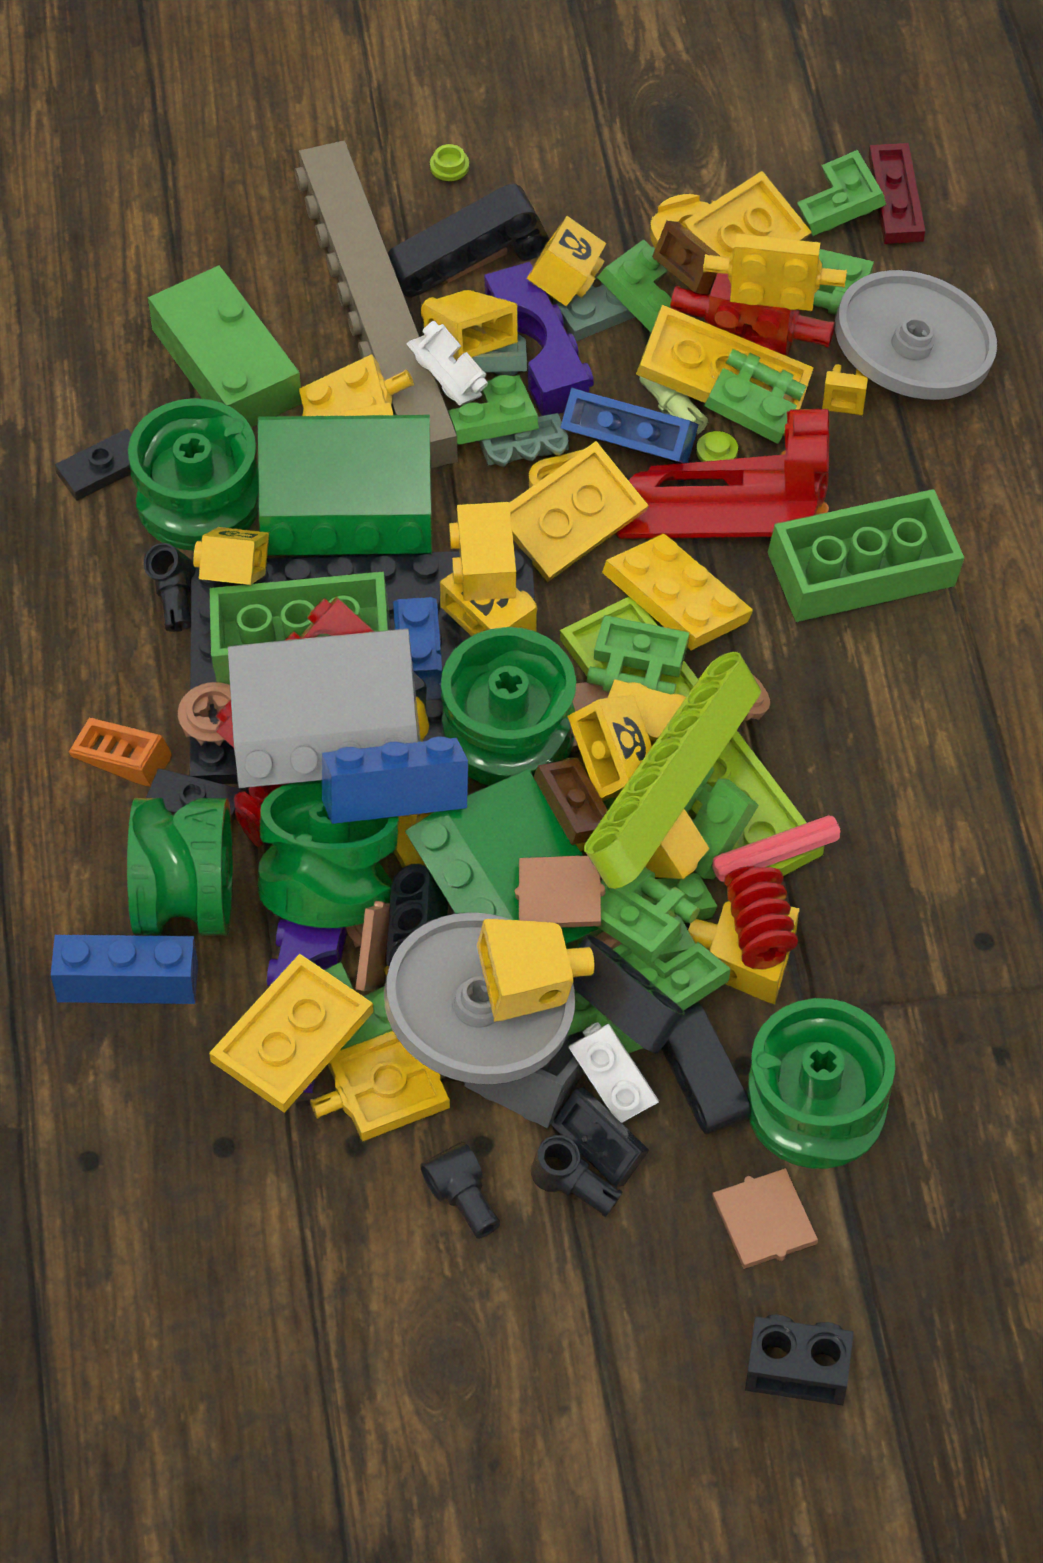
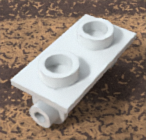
[407,321,488,406]
[569,1022,659,1123]

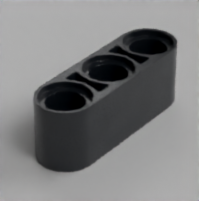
[386,863,448,966]
[573,935,685,1053]
[662,1002,751,1134]

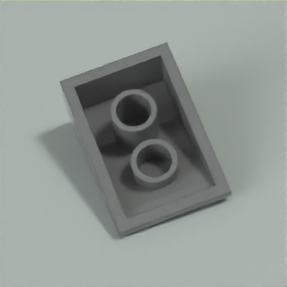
[464,1030,585,1128]

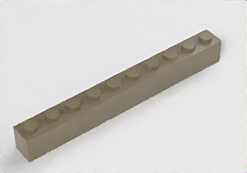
[294,140,458,468]

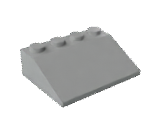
[228,628,421,788]

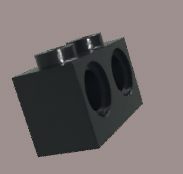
[745,1315,854,1406]

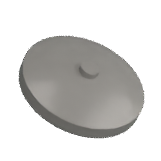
[835,270,997,400]
[384,913,575,1084]

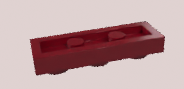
[868,143,925,244]

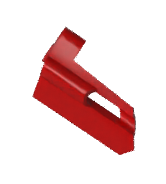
[615,409,829,539]

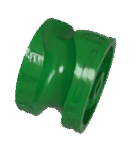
[128,398,259,550]
[441,627,576,786]
[258,780,399,928]
[127,798,233,936]
[746,998,895,1169]

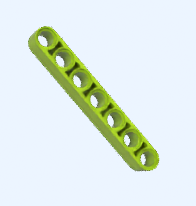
[584,652,761,889]

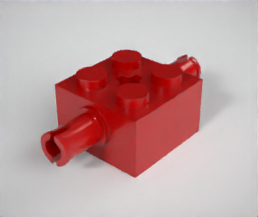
[670,273,835,357]

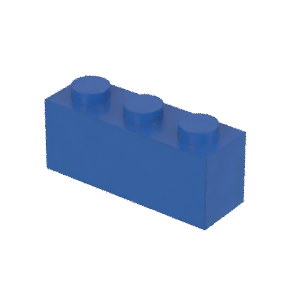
[560,388,699,463]
[322,737,468,824]
[51,935,198,1004]

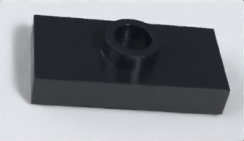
[55,429,132,501]
[146,768,243,825]
[551,1087,649,1188]

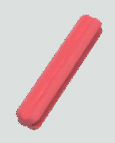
[712,815,840,882]

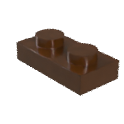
[652,220,720,295]
[534,758,608,845]

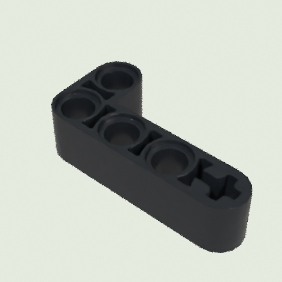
[388,184,550,297]

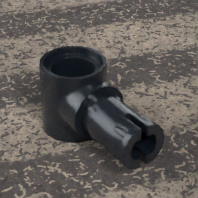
[143,543,196,632]
[531,1135,623,1218]
[420,1141,500,1239]

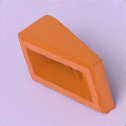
[69,717,172,787]

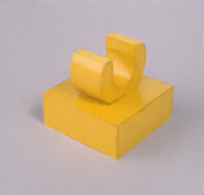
[822,364,868,415]

